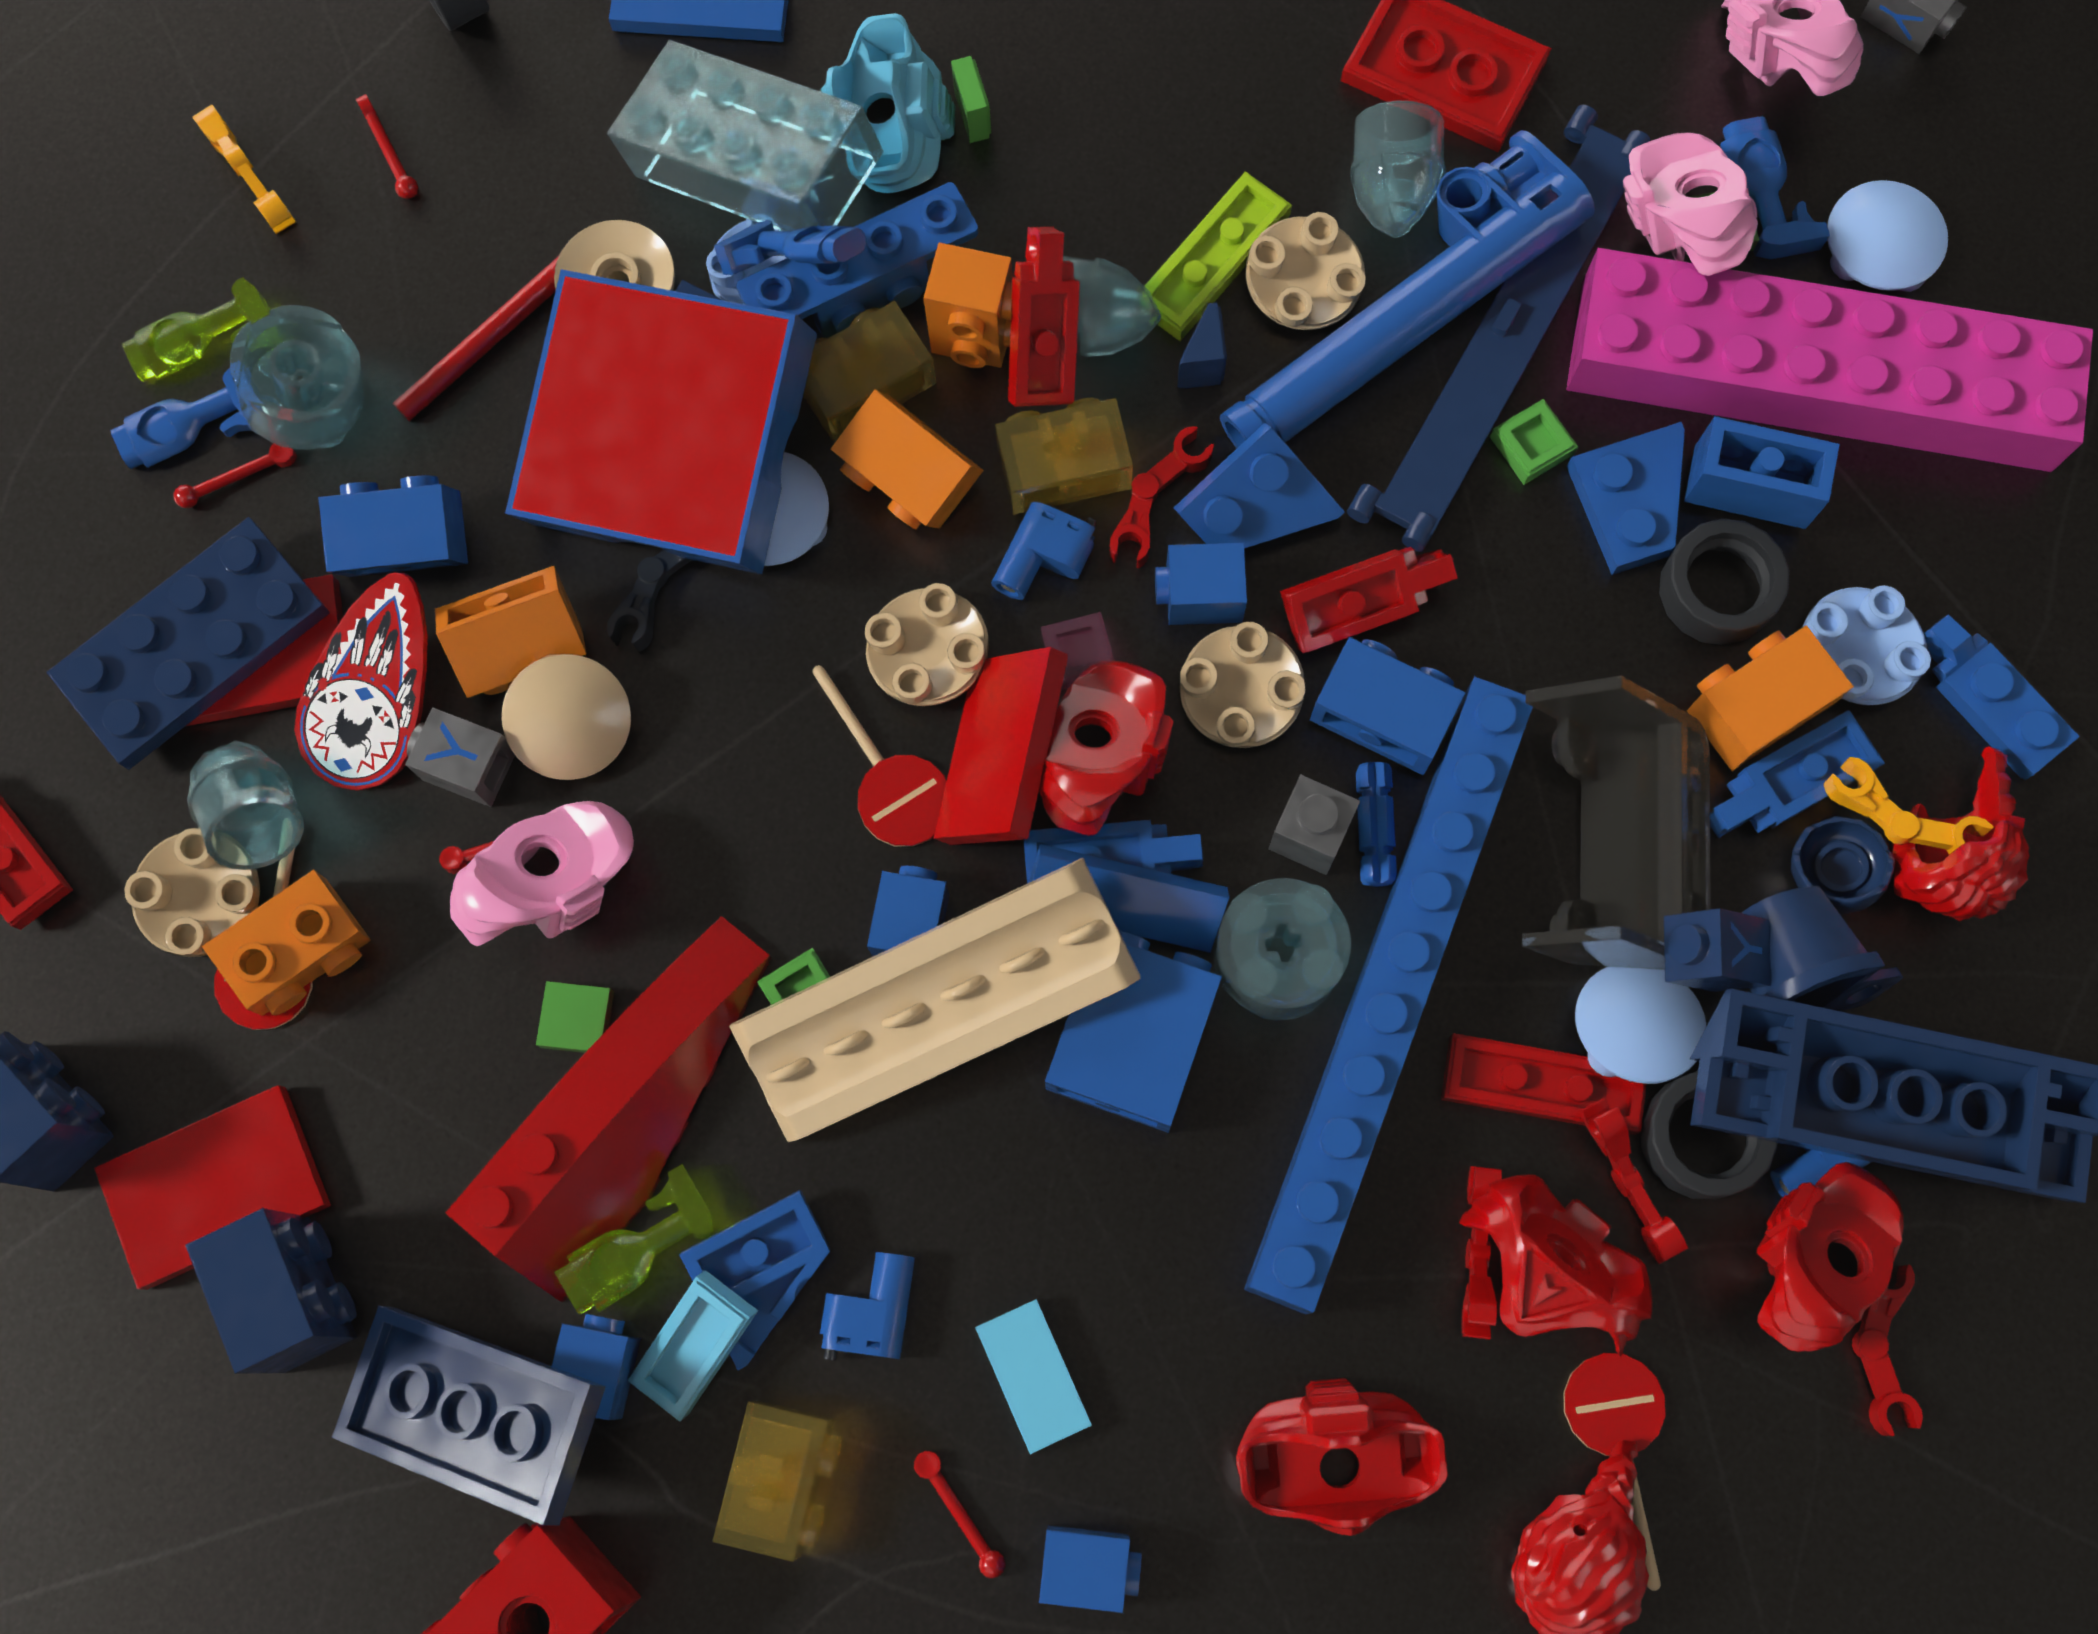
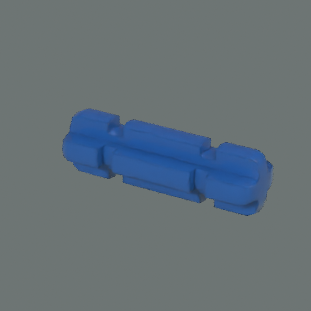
[1356,762,1397,887]

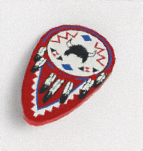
[294,572,428,791]

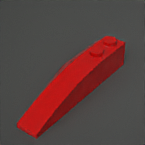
[445,916,771,1302]

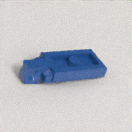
[1924,614,2080,780]
[1705,710,1885,838]
[1024,820,1203,884]

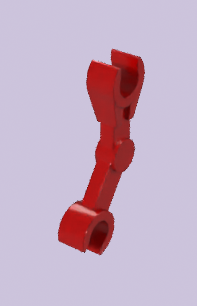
[1110,426,1214,569]
[1581,1097,1688,1264]
[1461,1166,1502,1340]
[1852,1264,1923,1436]

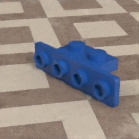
[736,182,978,339]

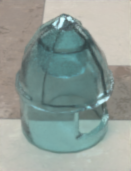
[1350,101,1446,238]
[1063,256,1161,357]
[187,741,304,870]

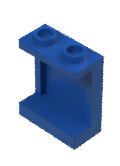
[1045,931,1222,1133]

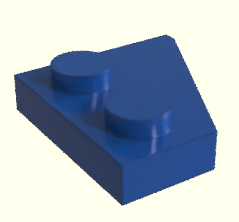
[1566,422,1685,575]
[1174,423,1345,548]
[679,1189,831,1370]

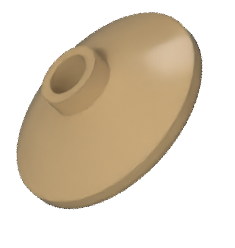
[554,220,675,291]

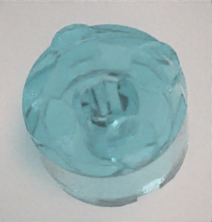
[230,305,364,449]
[1214,878,1351,1020]

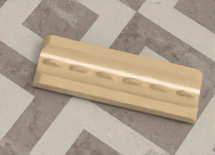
[729,857,1141,1142]

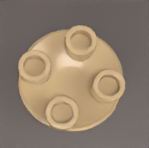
[1246,212,1366,330]
[865,583,989,706]
[1180,622,1305,748]
[502,654,631,780]
[124,828,260,957]

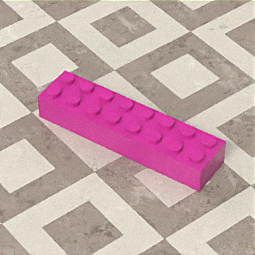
[1566,248,2093,472]

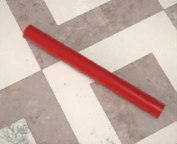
[392,256,559,422]

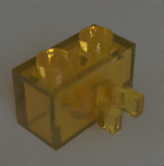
[803,301,937,443]
[995,397,1133,515]
[712,1401,842,1562]

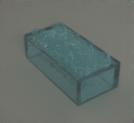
[607,40,884,231]

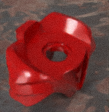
[1039,660,1174,836]
[1757,1162,1904,1352]
[1459,1174,1652,1357]
[1236,1378,1448,1536]

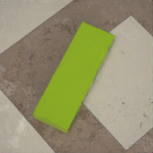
[1134,171,1292,341]

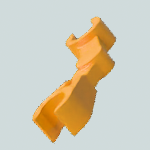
[192,105,296,235]
[1824,757,1993,854]

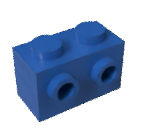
[1684,416,1840,529]
[318,475,468,577]
[1310,637,1465,775]

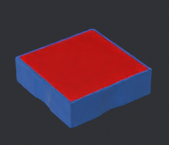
[505,269,817,574]

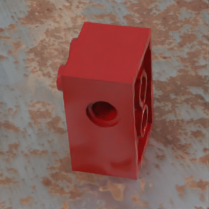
[421,1516,641,1634]

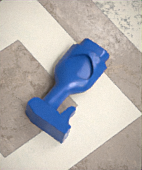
[1720,116,1830,259]
[714,220,866,275]
[110,366,276,469]

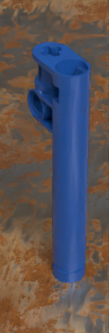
[1220,130,1595,449]

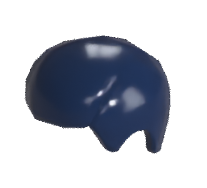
[1791,816,1895,914]

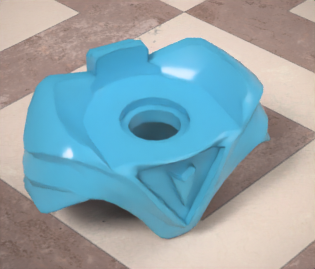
[821,13,956,193]

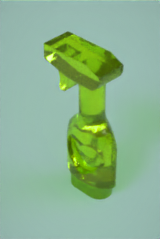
[122,277,286,382]
[555,1164,714,1315]

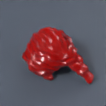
[1890,746,2030,921]
[1511,1440,1649,1634]

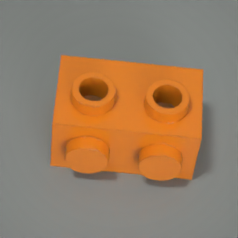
[923,242,1013,368]
[831,389,984,530]
[435,566,586,698]
[1687,625,1854,772]
[202,869,371,1016]

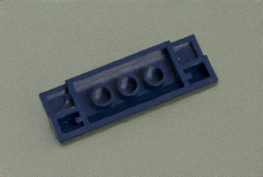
[1690,989,2098,1203]

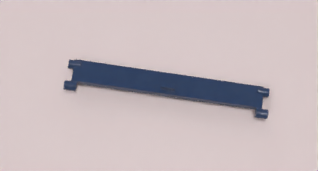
[1347,105,1651,552]

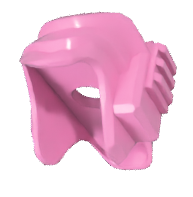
[1721,0,1863,96]
[1623,133,1758,276]
[450,801,634,946]

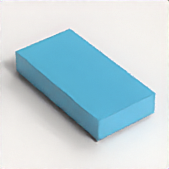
[628,1270,758,1422]
[975,1299,1092,1454]

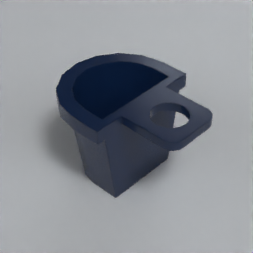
[1742,886,1903,1011]

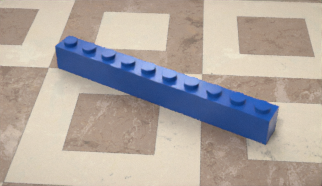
[1244,676,1535,1314]

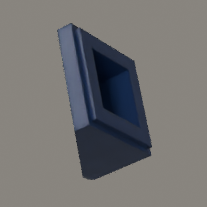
[1177,303,1227,388]

